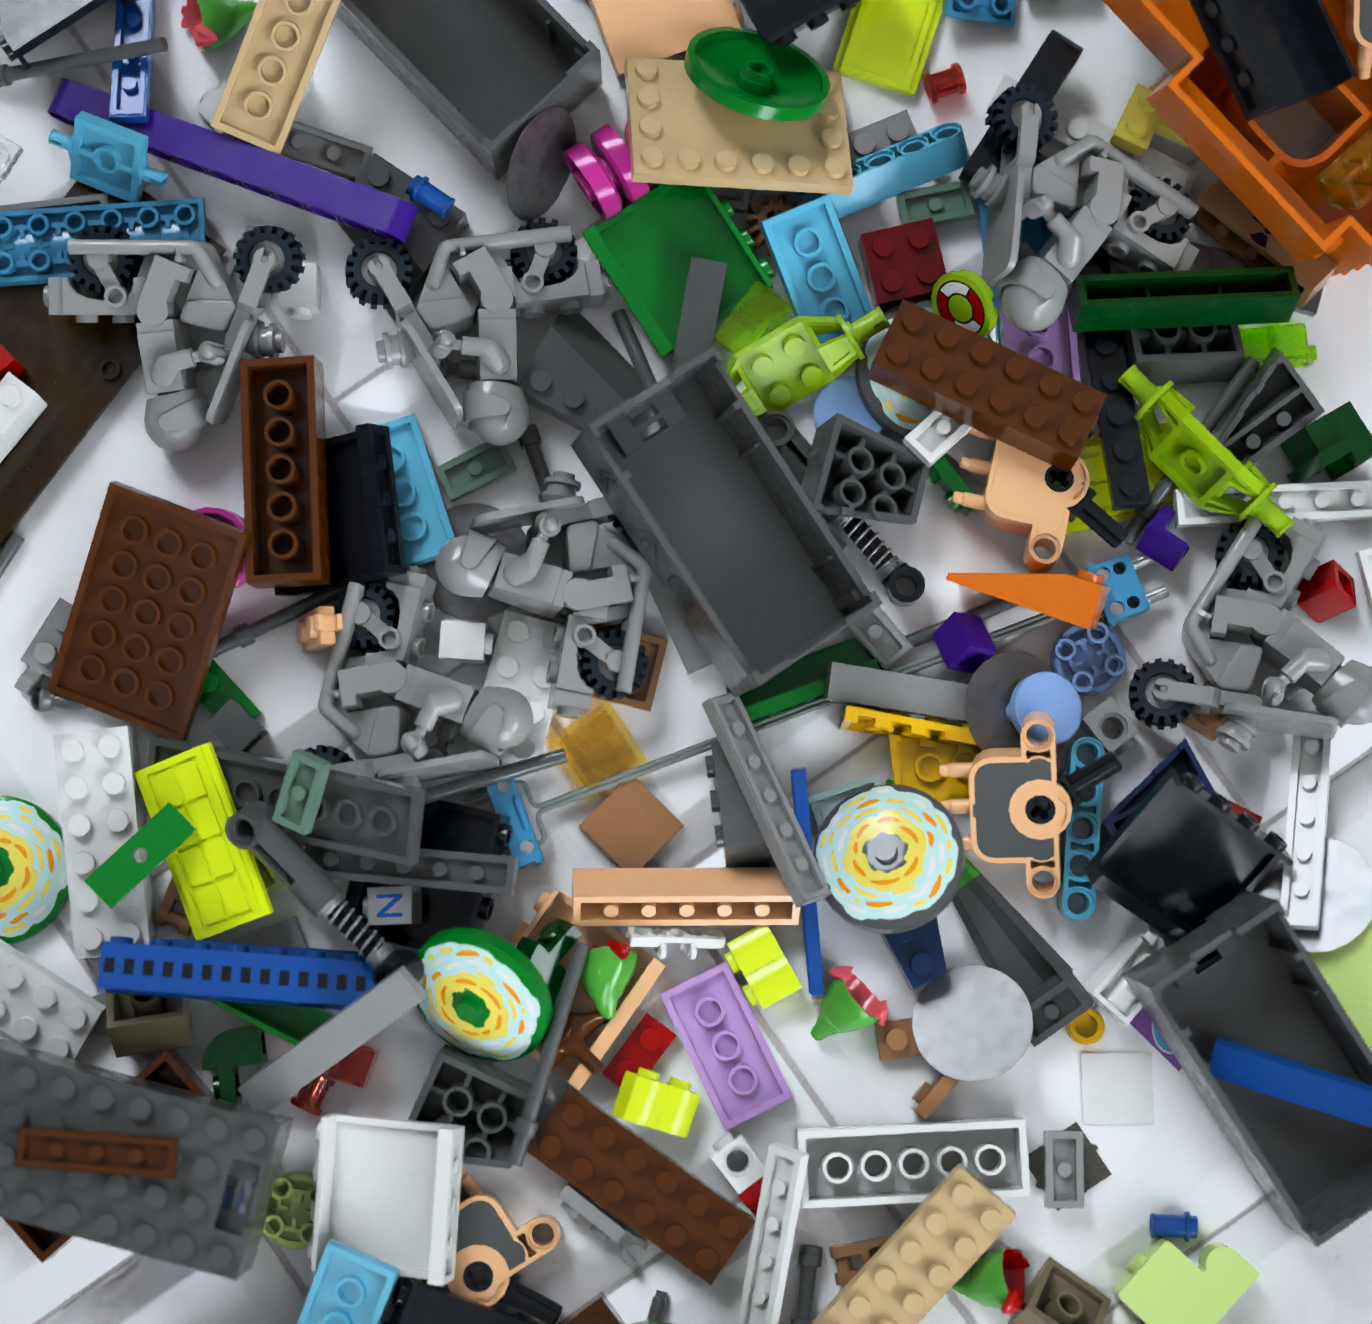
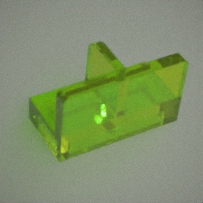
[714,281,792,354]
[1239,323,1317,372]

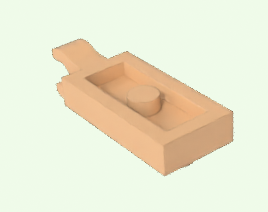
[296,606,343,653]

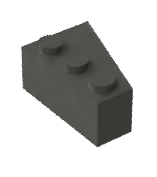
[1211,347,1325,465]
[705,741,770,867]

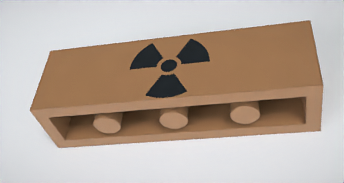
[1193,179,1338,309]

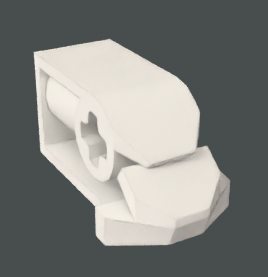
[1083,920,1164,1025]

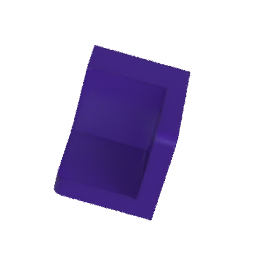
[1135,505,1190,572]
[933,611,997,674]

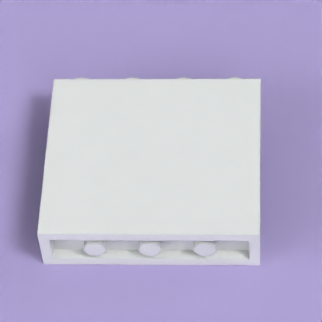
[307,1113,465,1286]

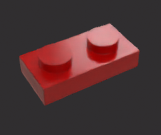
[602,1013,677,1087]

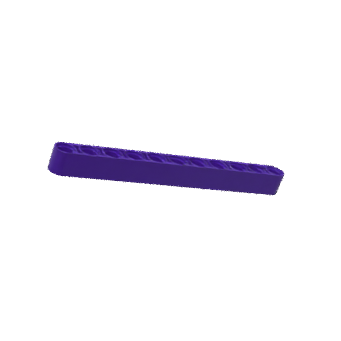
[47,78,419,245]

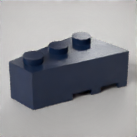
[1100,738,1215,842]
[879,917,947,990]

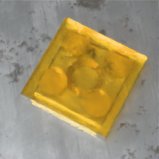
[546,700,648,803]

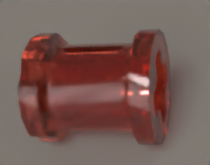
[922,62,967,104]
[290,1073,337,1116]

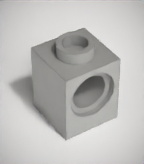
[1080,696,1139,756]

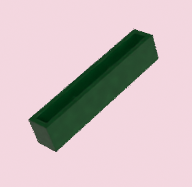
[1067,266,1301,332]

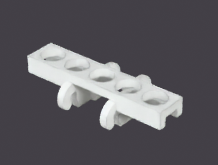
[626,926,726,960]

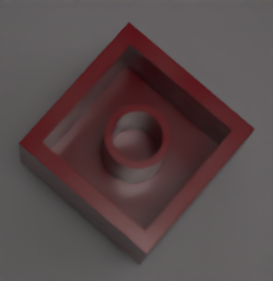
[858,218,946,312]

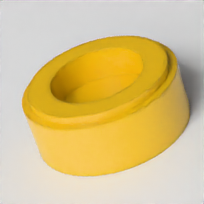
[1065,1008,1105,1045]

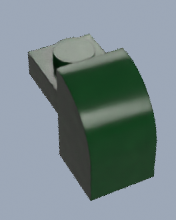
[516,918,583,1010]
[202,1025,268,1104]

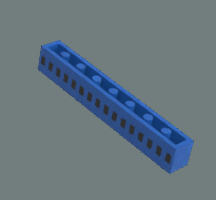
[97,936,374,1010]

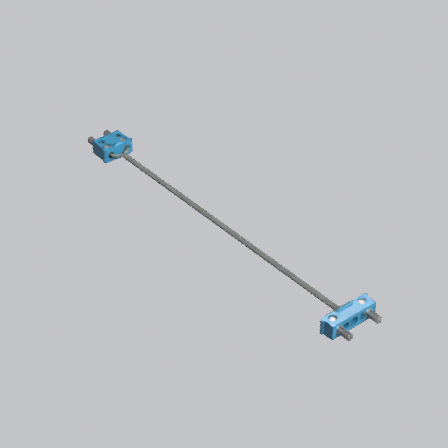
[464,553,1170,870]

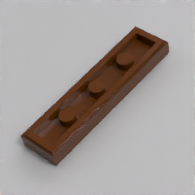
[15,1126,180,1179]

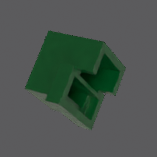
[1280,401,1372,484]

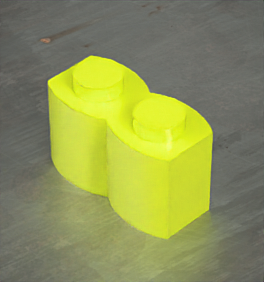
[724,925,802,1010]
[611,1067,701,1138]

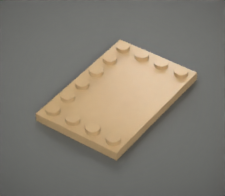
[624,57,854,195]

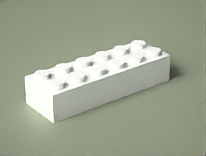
[52,726,158,960]
[795,1117,1031,1209]

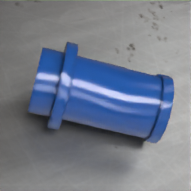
[406,175,456,219]
[1149,1212,1198,1242]

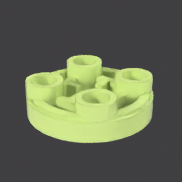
[263,1171,317,1249]

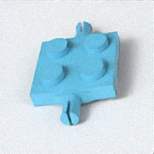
[48,111,168,202]

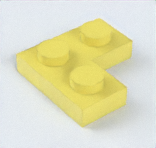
[1109,83,1188,158]

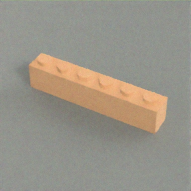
[572,867,800,926]

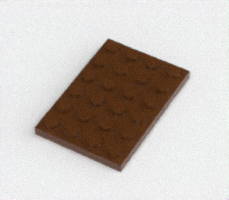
[47,481,252,740]

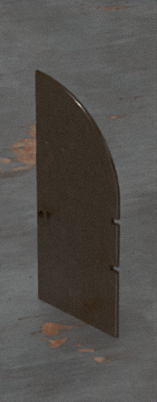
[0,181,227,547]

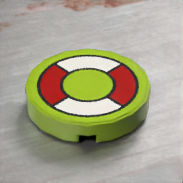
[931,269,999,337]

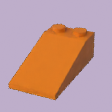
[946,569,1111,630]

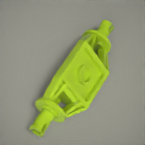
[726,306,890,421]
[1117,364,1295,539]

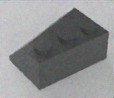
[1116,270,1245,385]

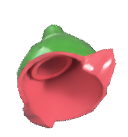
[180,0,257,52]
[810,966,888,1041]

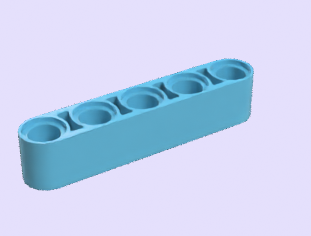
[797,122,970,219]
[1057,737,1105,920]

